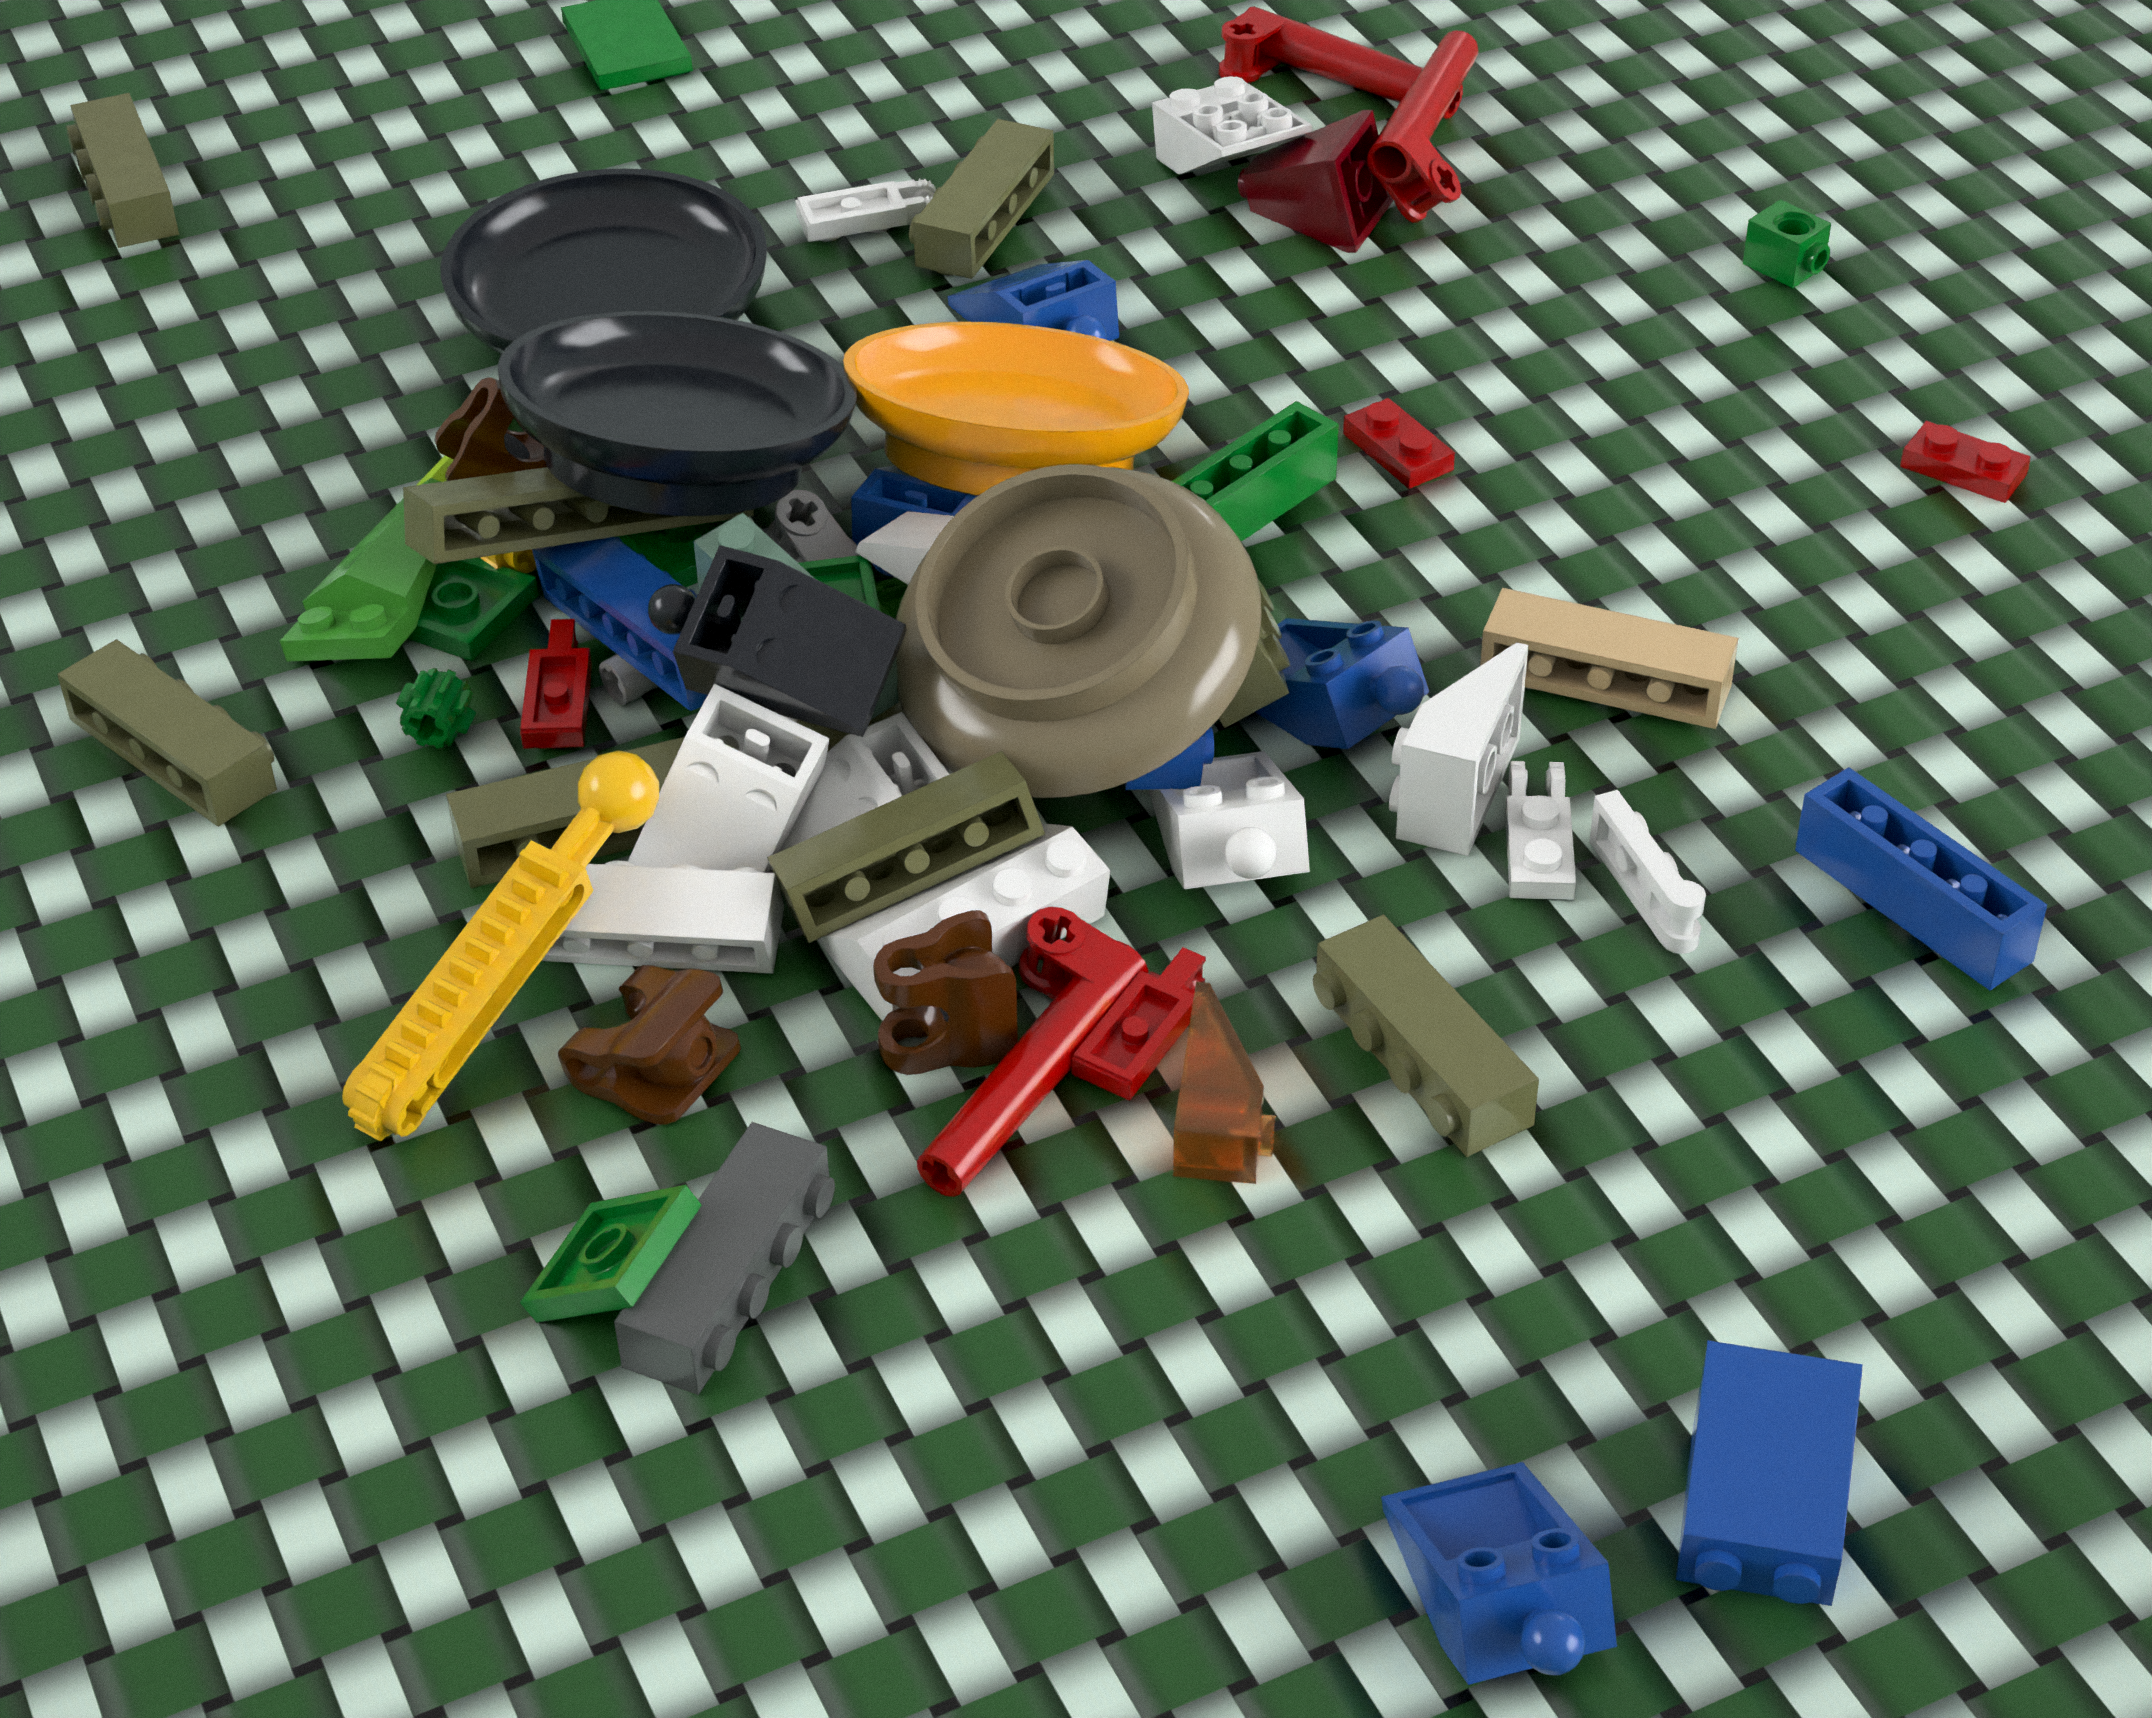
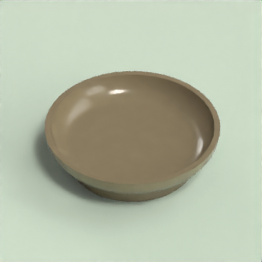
[896,464,1262,798]

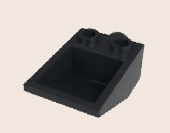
[648,545,907,737]

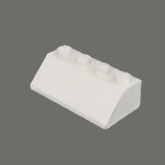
[818,823,1111,1021]

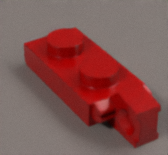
[520,619,592,749]
[1072,947,1206,1101]

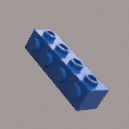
[1795,767,2047,991]

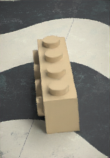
[1480,588,1739,729]

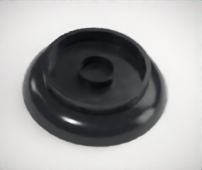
[440,168,767,355]
[498,311,857,516]

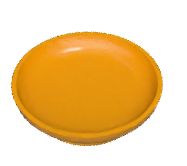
[843,322,1189,496]

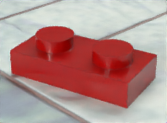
[1343,398,1455,489]
[1900,421,2031,503]

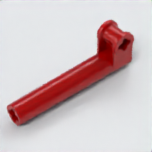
[1219,6,1463,119]
[1367,30,1479,223]
[917,907,1149,1197]

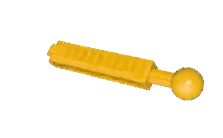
[342,750,659,1141]

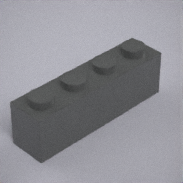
[614,1122,835,1395]

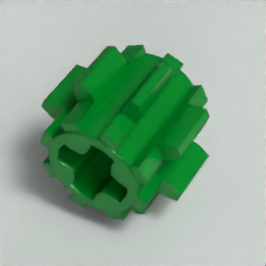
[396,668,476,749]

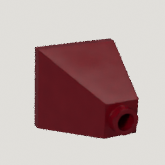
[1238,110,1393,253]

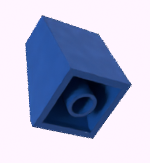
[1676,1340,1863,1606]

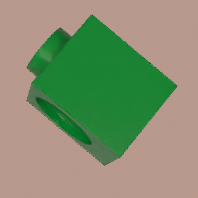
[1743,199,1831,288]

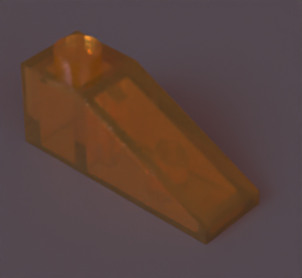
[1173,982,1276,1184]

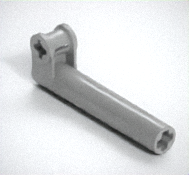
[599,490,859,705]

